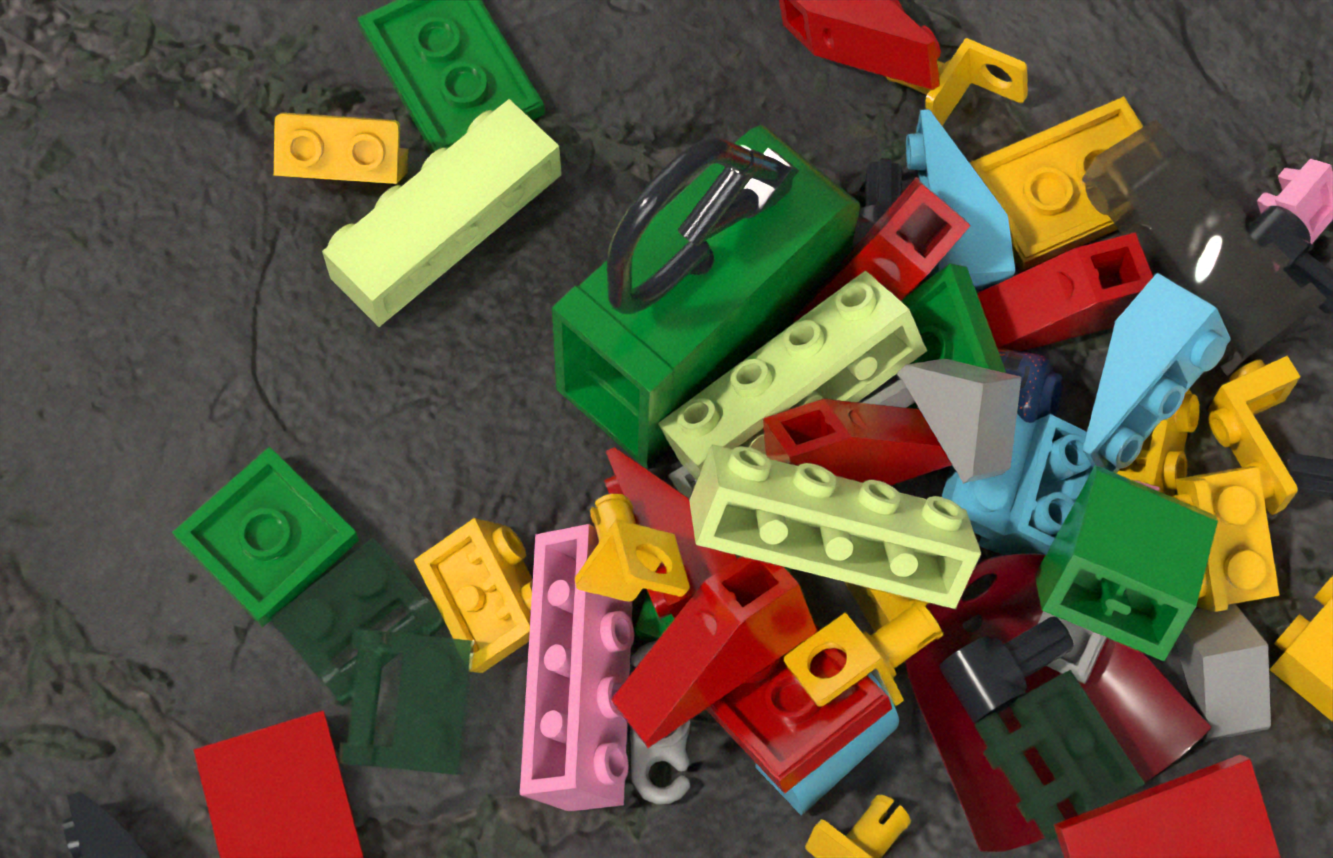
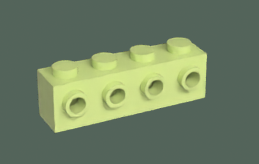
[322,99,562,327]
[658,271,927,480]
[689,444,981,609]

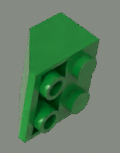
[1035,465,1218,661]

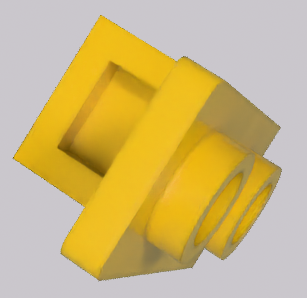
[1207,356,1301,515]

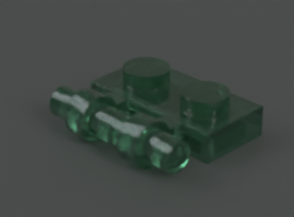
[974,670,1145,843]

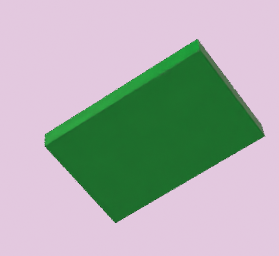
[357,0,545,154]

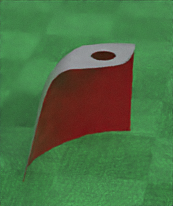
[905,554,1211,852]

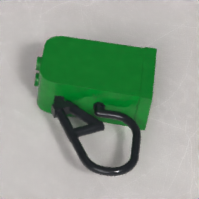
[552,125,860,469]

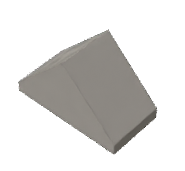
[898,359,1021,484]
[1175,604,1271,742]

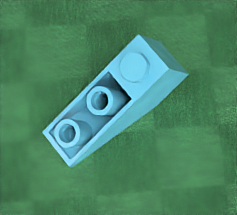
[906,109,1015,293]
[1083,273,1231,473]

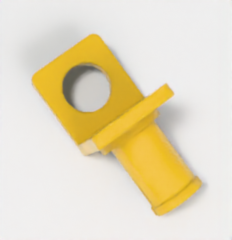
[886,38,1028,126]
[574,493,690,601]
[784,600,943,706]
[805,795,911,858]

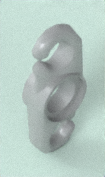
[630,641,690,804]

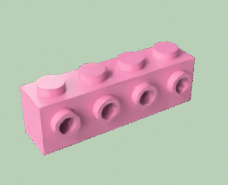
[520,524,634,811]

